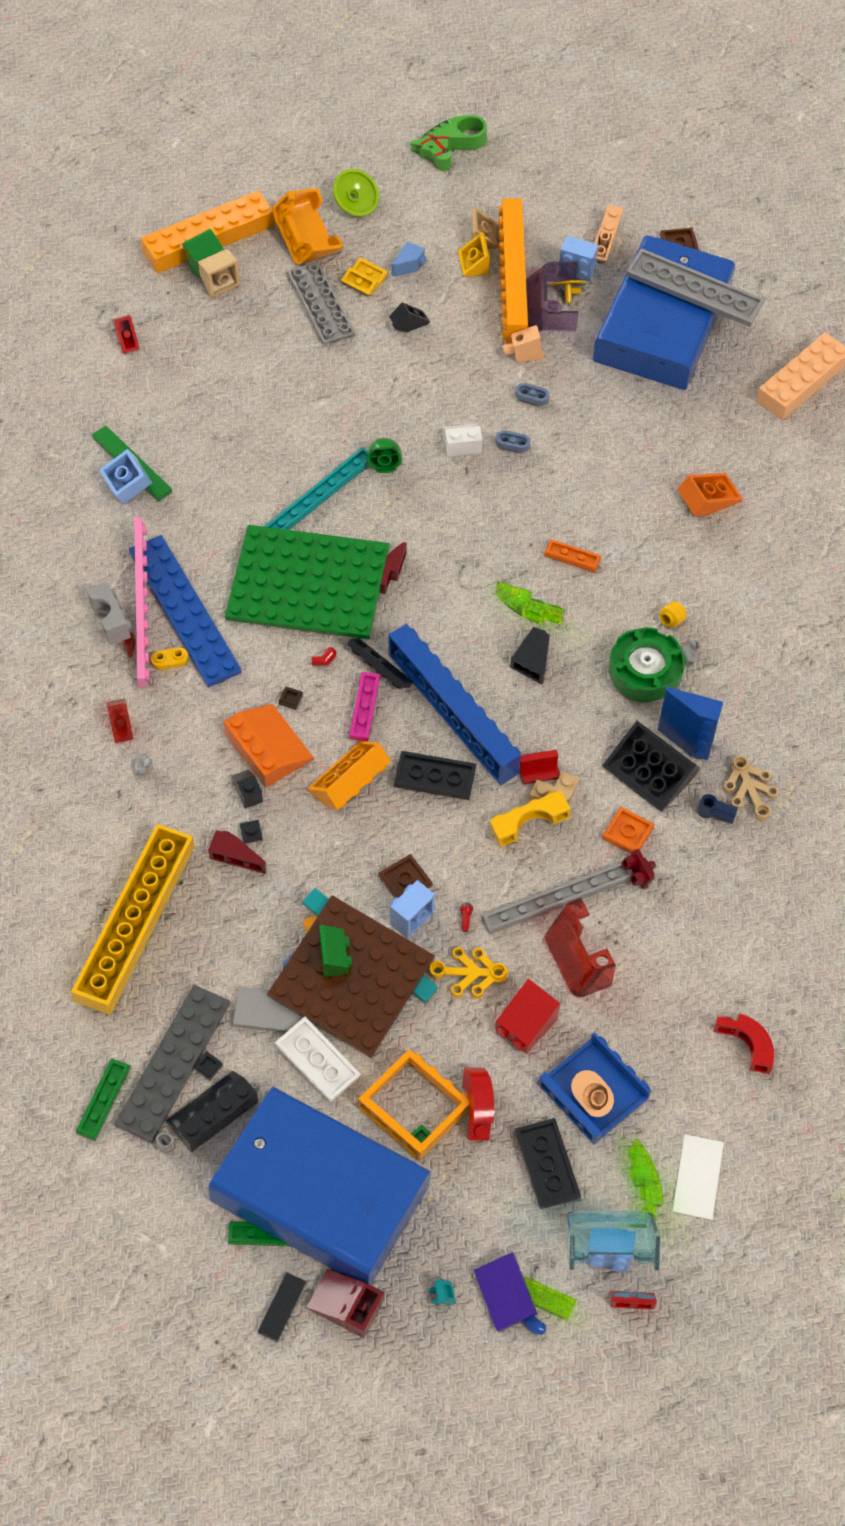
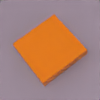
[602,807,655,854]

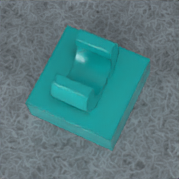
[429,1279,456,1306]

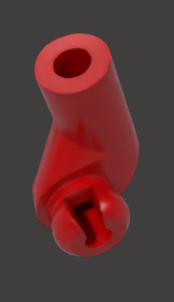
[312,647,337,666]

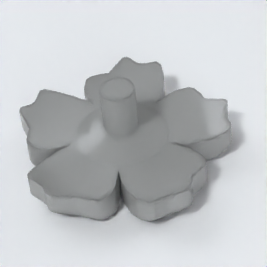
[132,754,152,776]

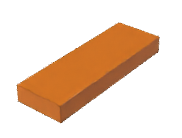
[544,539,601,573]

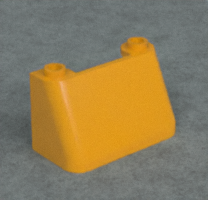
[273,188,344,265]

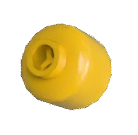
[659,601,687,628]

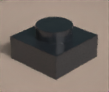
[240,820,263,844]

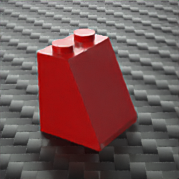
[495,979,561,1054]

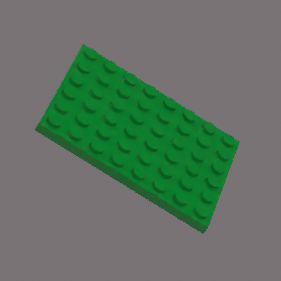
[225,525,390,639]

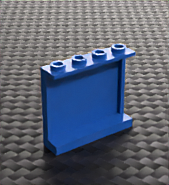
[538,1032,651,1145]

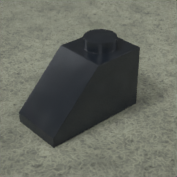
[389,302,430,332]
[231,770,263,809]

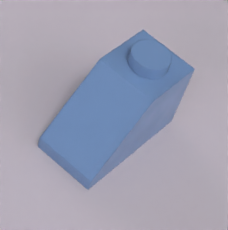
[392,242,426,276]

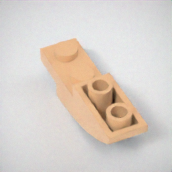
[595,205,624,262]

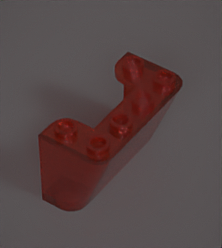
[544,897,616,997]

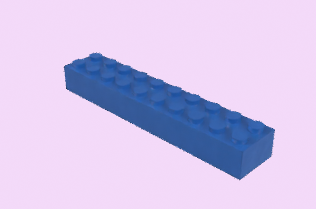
[388,624,521,786]

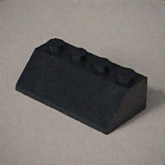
[166,1071,258,1153]

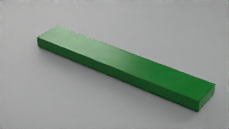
[92,426,172,502]
[228,1222,292,1247]

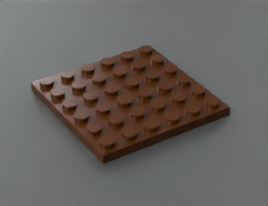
[267,895,435,1059]

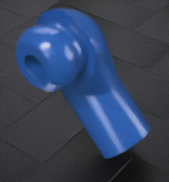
[524,1316,546,1335]

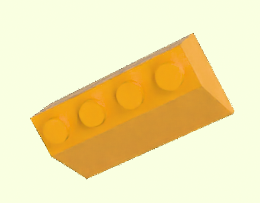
[307,741,391,810]

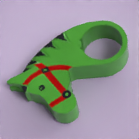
[410,115,487,170]

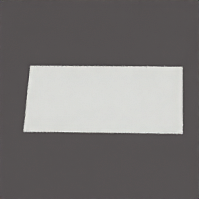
[672,1134,724,1220]

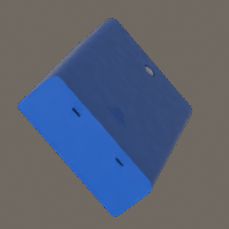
[593,235,735,390]
[209,1086,431,1285]

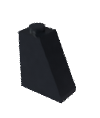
[510,627,550,685]

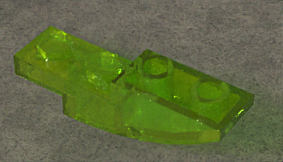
[496,581,565,625]
[628,1139,663,1228]

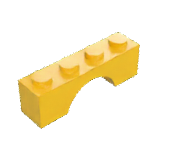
[490,790,571,848]

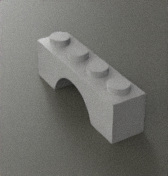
[86,582,132,645]

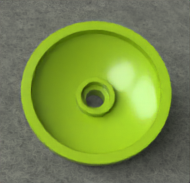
[332,169,379,217]

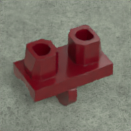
[621,849,656,889]

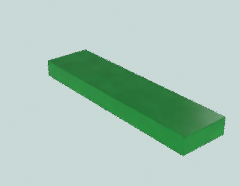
[76,1058,131,1141]

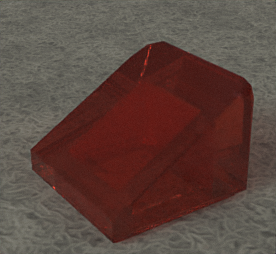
[122,632,135,658]

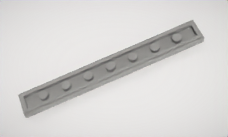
[482,862,632,934]

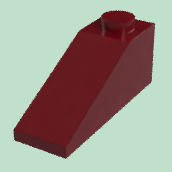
[208,830,267,874]

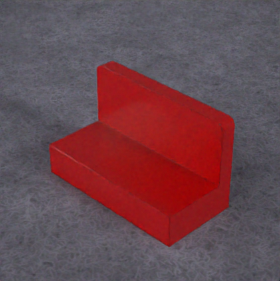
[519,749,560,785]

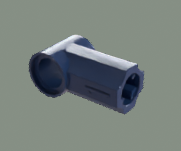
[697,794,738,824]

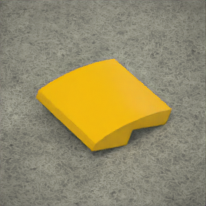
[341,257,388,296]

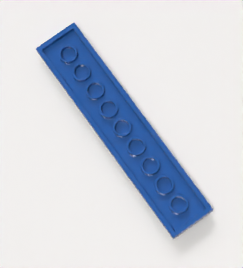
[129,535,242,688]

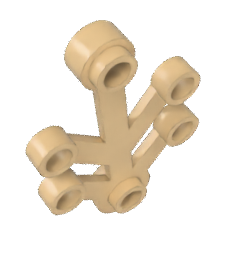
[723,756,779,821]

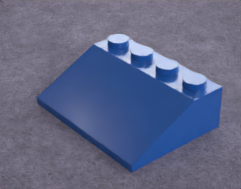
[657,687,723,760]

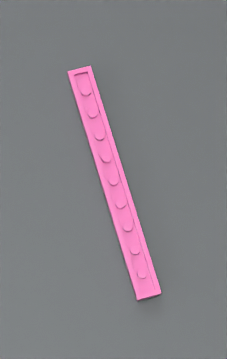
[134,517,150,688]

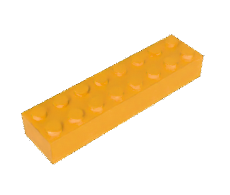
[141,190,275,273]

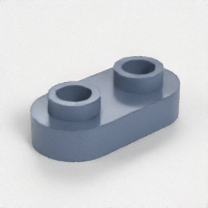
[515,383,549,406]
[496,430,531,452]

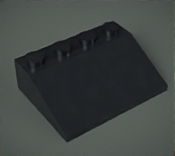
[602,720,701,811]

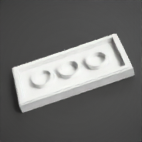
[274,1017,361,1104]

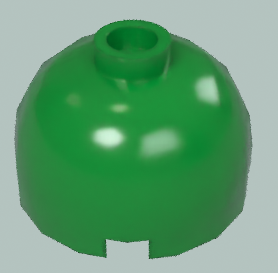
[367,438,402,473]

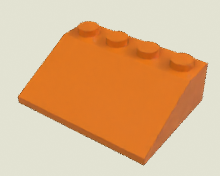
[223,704,314,787]

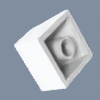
[442,424,483,457]

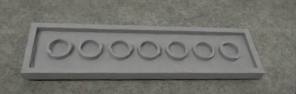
[626,248,765,327]

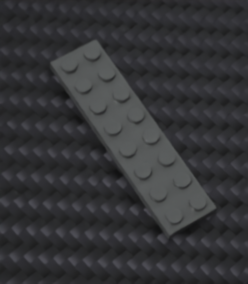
[114,985,230,1143]

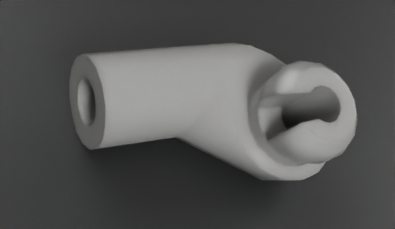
[682,640,700,666]

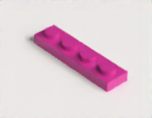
[349,672,380,742]

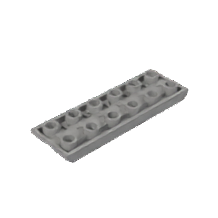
[288,262,355,344]

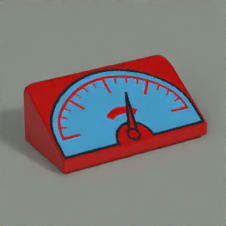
[611,1291,657,1310]

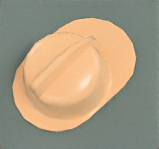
[571,1070,614,1117]

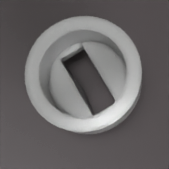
[156,1132,173,1151]

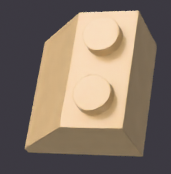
[198,249,240,298]

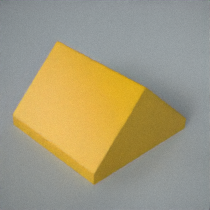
[458,232,490,277]

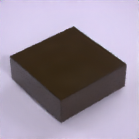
[279,686,303,710]

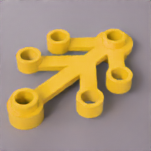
[430,947,508,999]

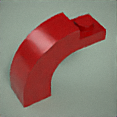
[713,1013,774,1075]
[462,1067,494,1141]

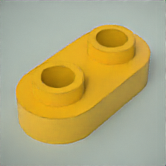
[151,647,189,670]

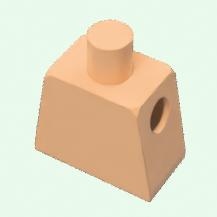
[503,325,544,362]

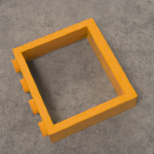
[357,1049,469,1161]

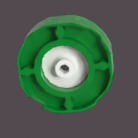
[608,627,685,702]

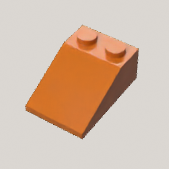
[677,473,743,516]

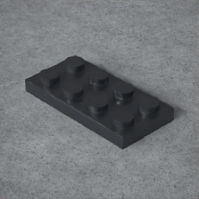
[394,751,477,800]
[515,1118,581,1210]

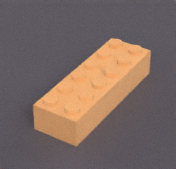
[756,332,845,421]

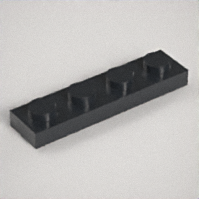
[347,638,413,689]

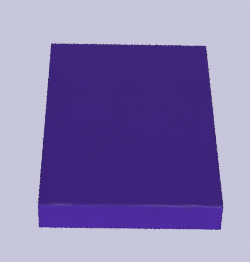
[474,1252,538,1332]

